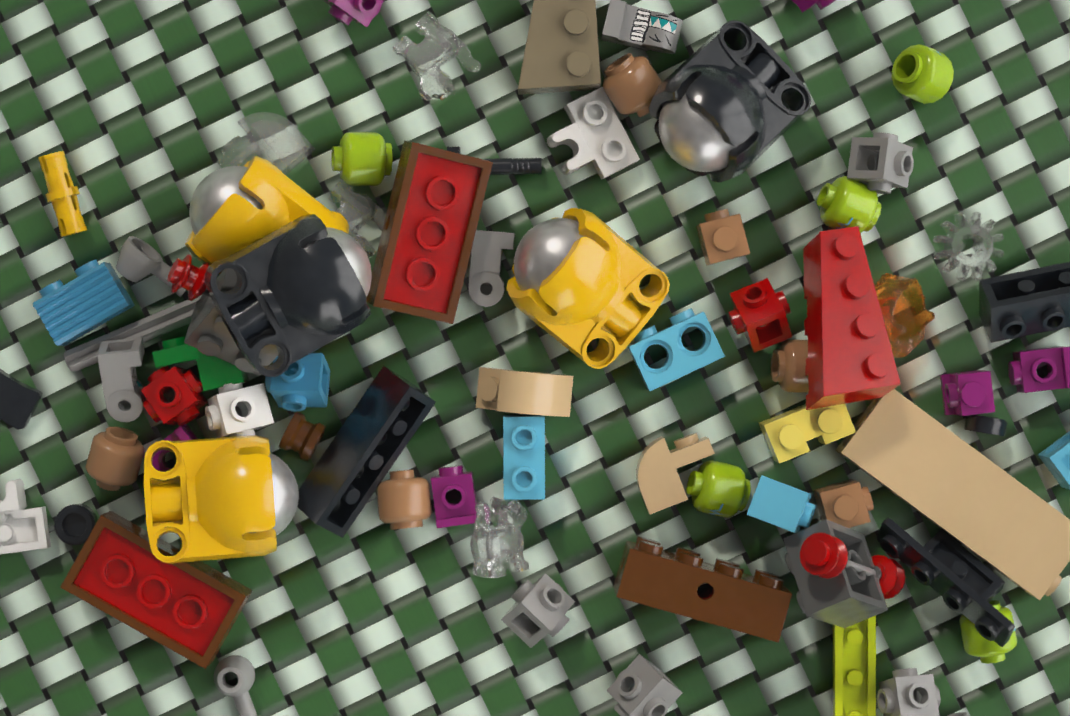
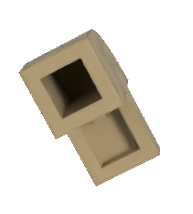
[476,367,574,417]
[636,433,715,514]

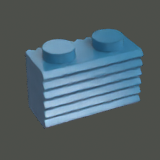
[32,260,135,346]

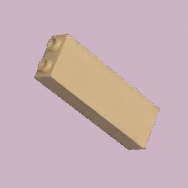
[836,389,1070,600]

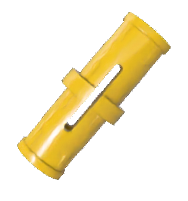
[38,151,87,237]

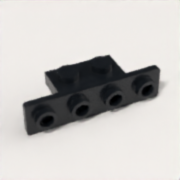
[877,518,1015,647]

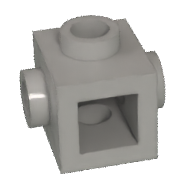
[847,133,914,194]
[501,573,575,648]
[607,654,683,716]
[877,668,941,716]

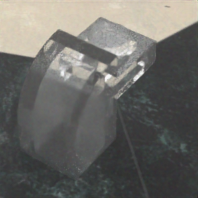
[217,112,316,175]

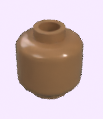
[602,53,662,117]
[771,339,809,393]
[86,427,144,491]
[376,470,432,530]

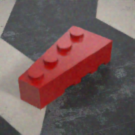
[803,226,901,410]

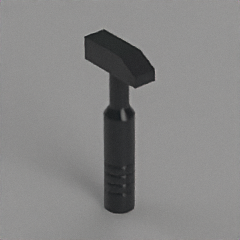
[447,147,542,175]

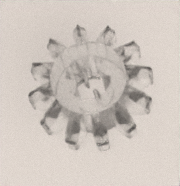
[933,212,1004,281]

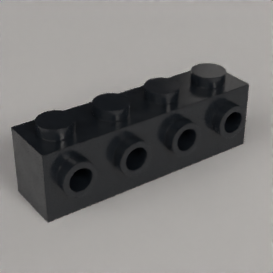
[979,262,1070,343]
[297,366,436,538]

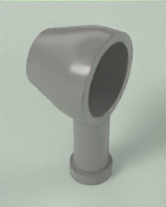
[116,236,186,297]
[214,655,257,716]

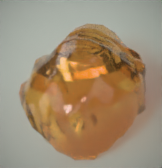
[874,273,935,358]

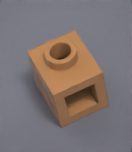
[696,209,750,266]
[813,479,874,528]

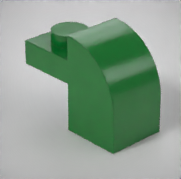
[152,336,249,391]

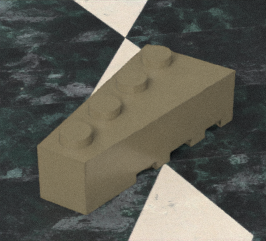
[518,0,601,95]

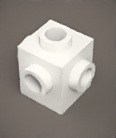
[205,383,274,438]

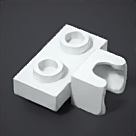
[547,87,640,180]
[0,479,51,555]

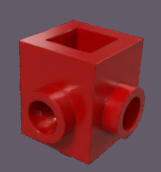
[728,278,792,353]
[141,365,208,426]

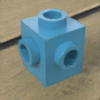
[265,353,331,412]

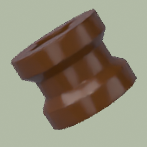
[278,412,326,462]

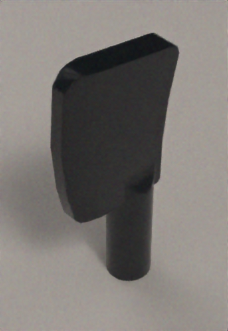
[0,369,43,430]

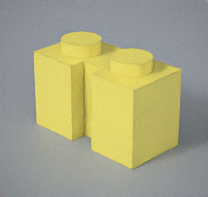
[759,404,856,464]

